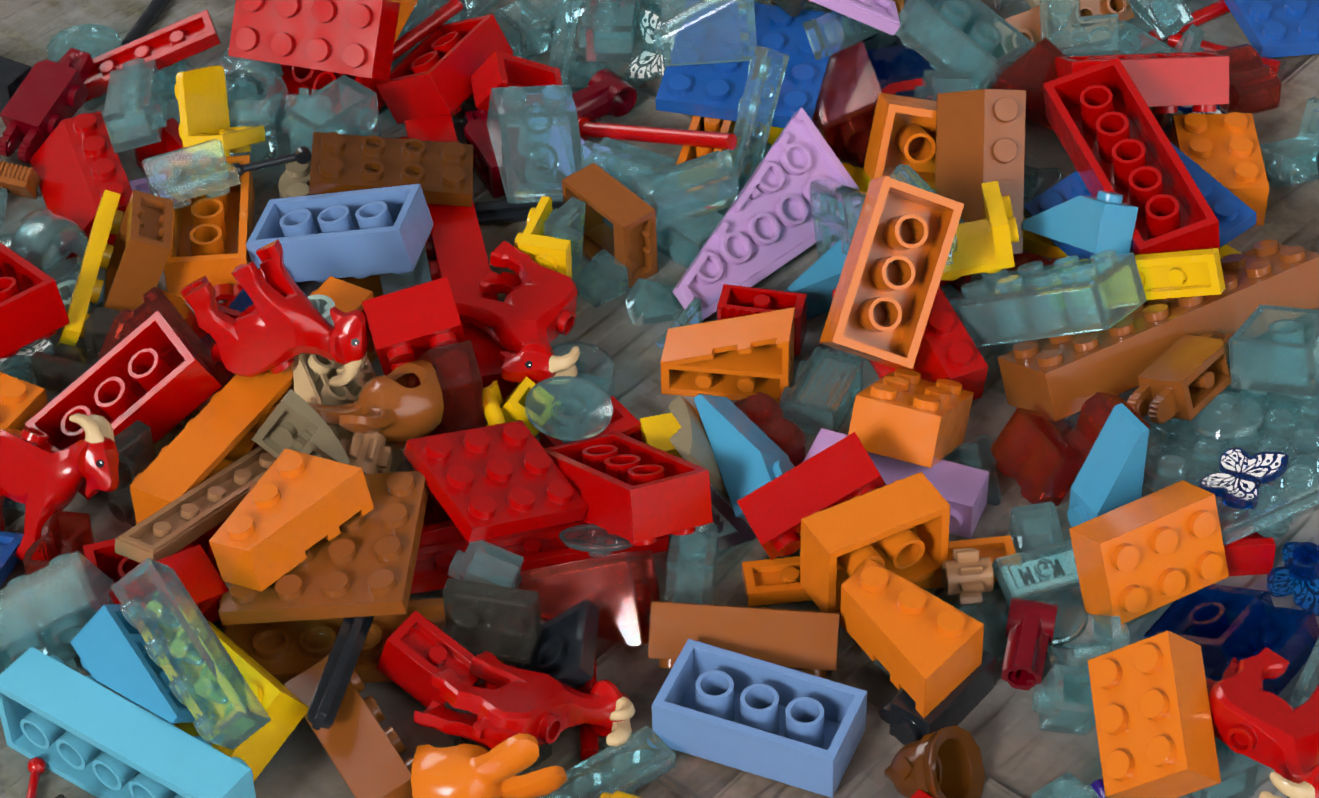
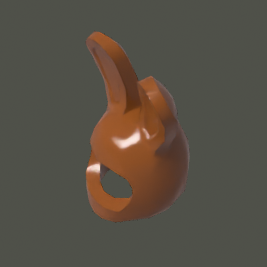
[307,360,444,444]

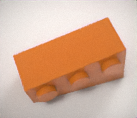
[660,307,795,405]
[209,448,374,592]
[840,559,984,718]

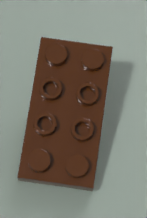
[309,132,473,207]

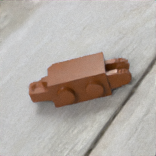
[1126,331,1236,424]

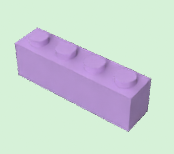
[803,428,989,539]

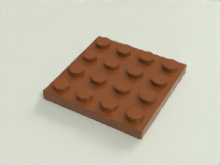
[219,471,429,625]

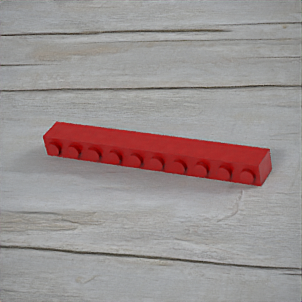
[399,114,517,410]

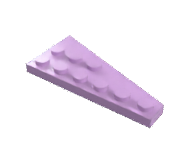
[672,107,865,324]

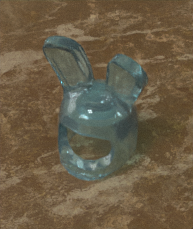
[225,59,288,171]
[0,209,88,284]

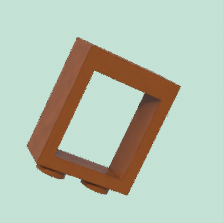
[562,163,658,290]
[102,190,174,325]

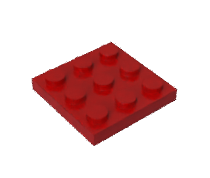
[403,420,589,543]

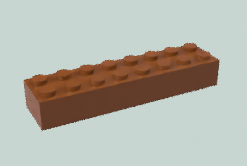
[998,240,1319,422]

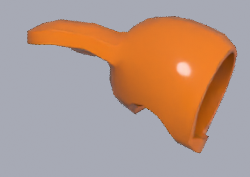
[411,734,567,798]

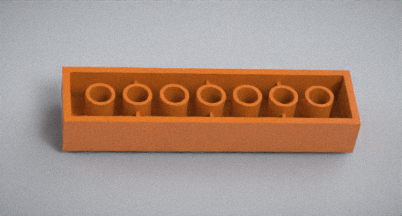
[130,276,378,525]

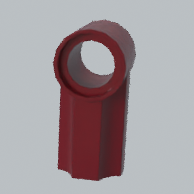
[556,69,638,121]
[1001,597,1058,690]

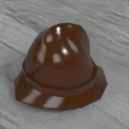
[884,725,985,798]

